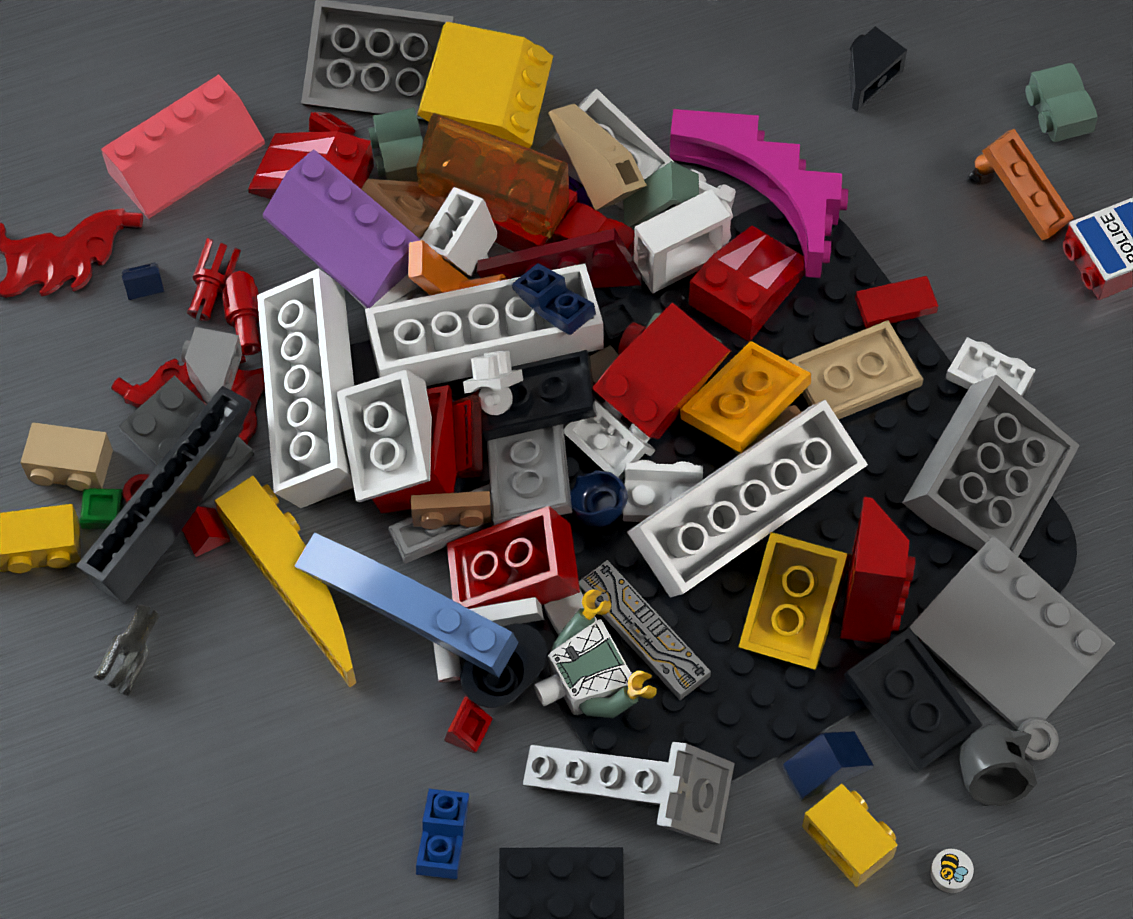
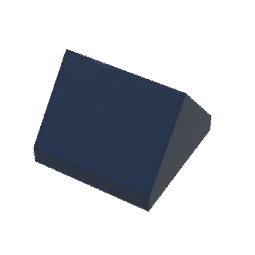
[122,262,165,300]

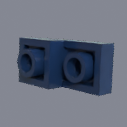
[512,263,596,335]

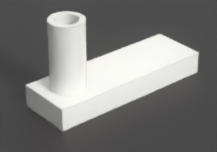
[433,597,544,682]

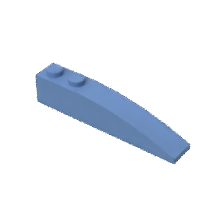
[294,532,519,677]

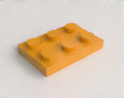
[680,341,811,453]

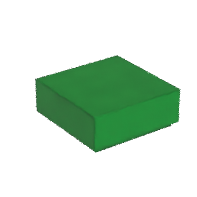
[79,488,124,529]

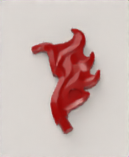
[0,208,143,298]
[111,355,265,444]

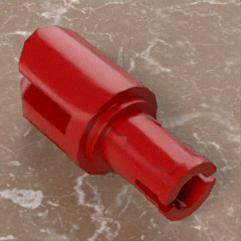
[187,238,241,321]
[222,271,261,356]

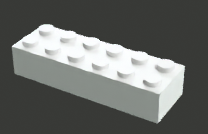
[365,263,604,386]
[257,268,354,508]
[627,400,868,597]

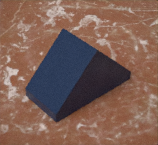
[783,731,874,801]

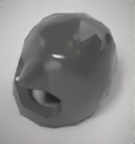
[960,724,1037,806]

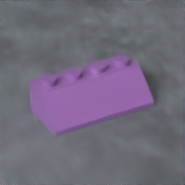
[263,149,420,308]

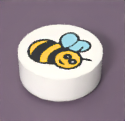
[930,849,974,893]

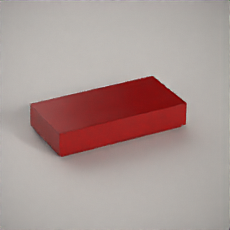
[855,276,939,329]

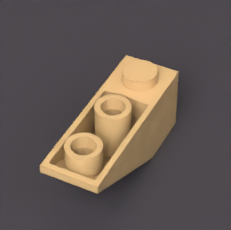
[548,104,647,211]

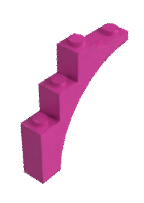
[669,109,849,278]

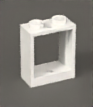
[634,189,733,294]

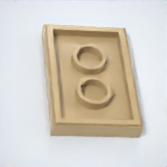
[788,320,923,419]

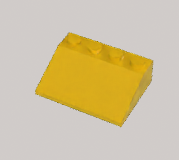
[417,22,553,171]

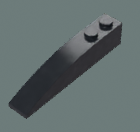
[76,386,252,604]

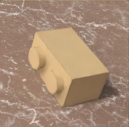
[20,422,113,491]

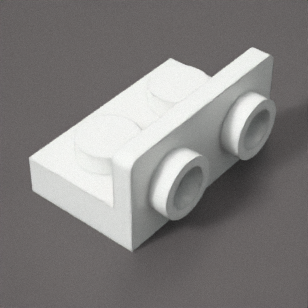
[945,337,1036,396]
[564,399,656,480]
[623,460,703,522]

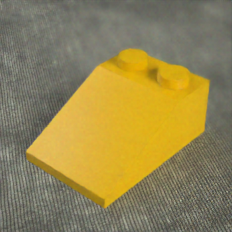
[739,532,852,669]

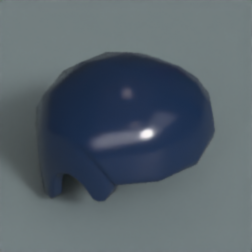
[570,471,628,527]

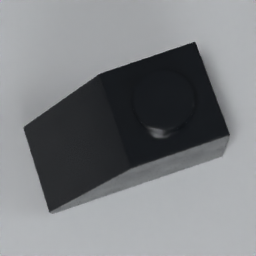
[849,26,907,112]

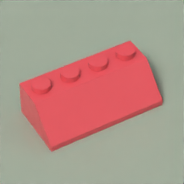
[101,74,265,219]

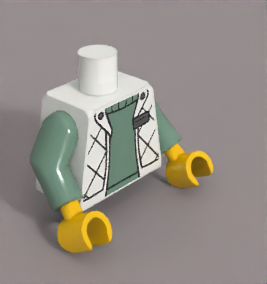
[534,589,657,718]

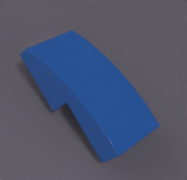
[416,789,469,879]

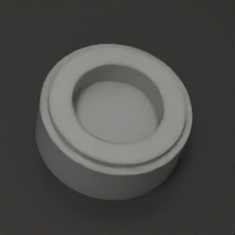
[1017,718,1059,760]

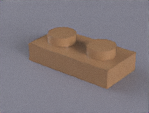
[411,491,492,529]

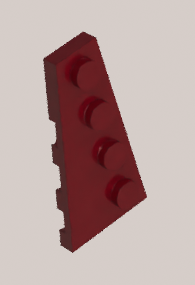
[477,228,642,288]

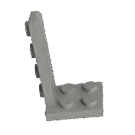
[523,742,735,844]

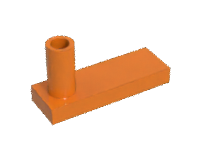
[975,129,1074,240]
[408,240,507,295]

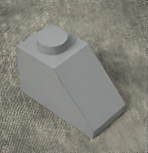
[181,327,242,404]

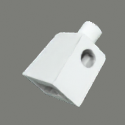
[421,187,497,276]

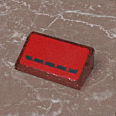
[453,394,483,478]

